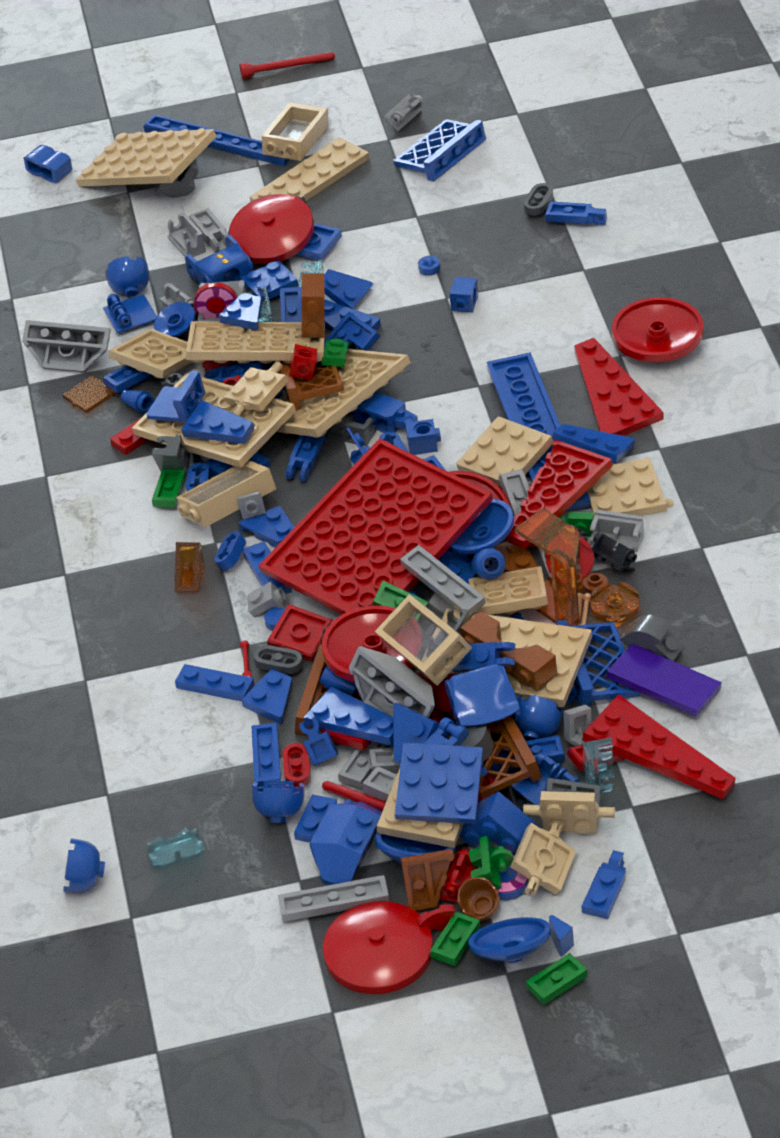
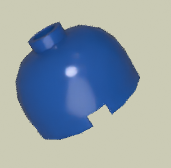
[105,256,149,297]
[515,695,564,741]
[252,780,305,823]
[63,838,105,893]

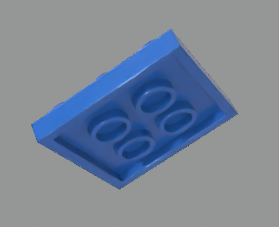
[395,743,483,824]

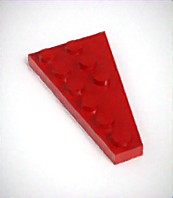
[574,338,664,436]
[506,440,613,549]
[582,694,736,800]

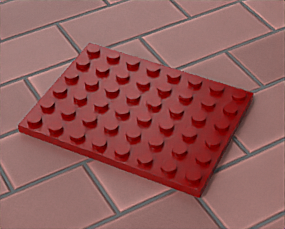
[258,438,493,615]

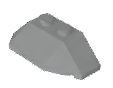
[22,320,111,372]
[349,646,435,718]

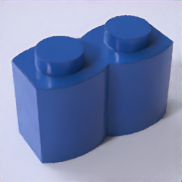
[24,145,73,183]

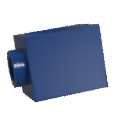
[449,277,478,313]
[405,419,441,455]

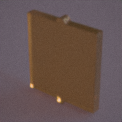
[62,375,117,413]

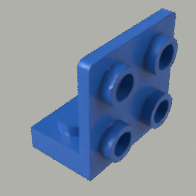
[146,371,206,422]

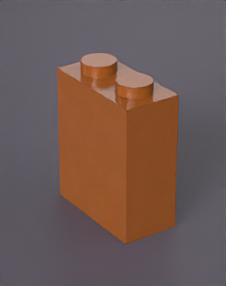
[301,273,325,338]

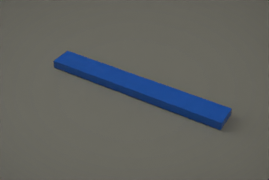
[143,114,291,167]

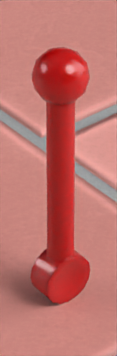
[240,640,252,677]

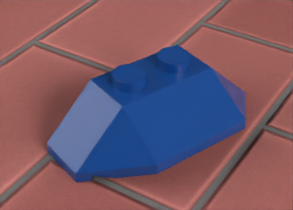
[309,802,382,885]

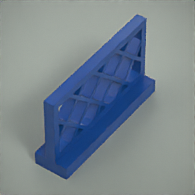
[393,119,486,181]
[556,620,641,707]

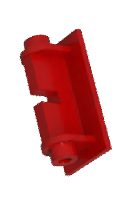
[439,849,478,903]

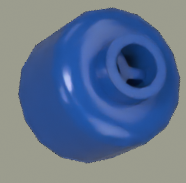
[472,548,506,580]

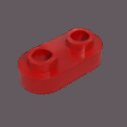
[282,743,311,788]

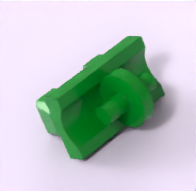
[469,835,514,890]

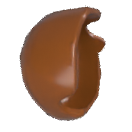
[457,877,500,922]

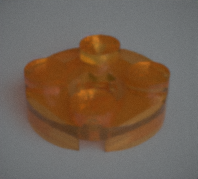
[590,582,640,627]

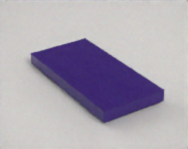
[606,643,722,717]

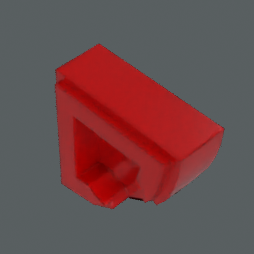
[417,904,455,931]

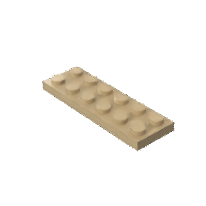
[250,137,369,202]

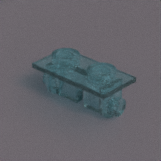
[147,829,204,867]

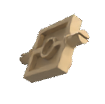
[224,361,288,416]
[523,791,615,834]
[510,821,577,896]

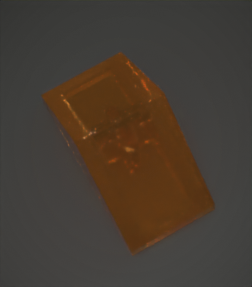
[175,542,205,591]

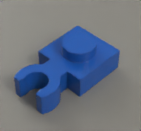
[299,716,339,765]

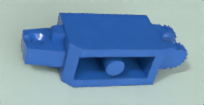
[352,391,418,433]

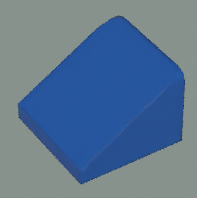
[549,915,574,957]

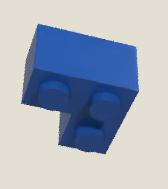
[459,792,537,854]

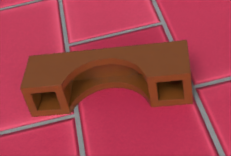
[460,611,558,691]

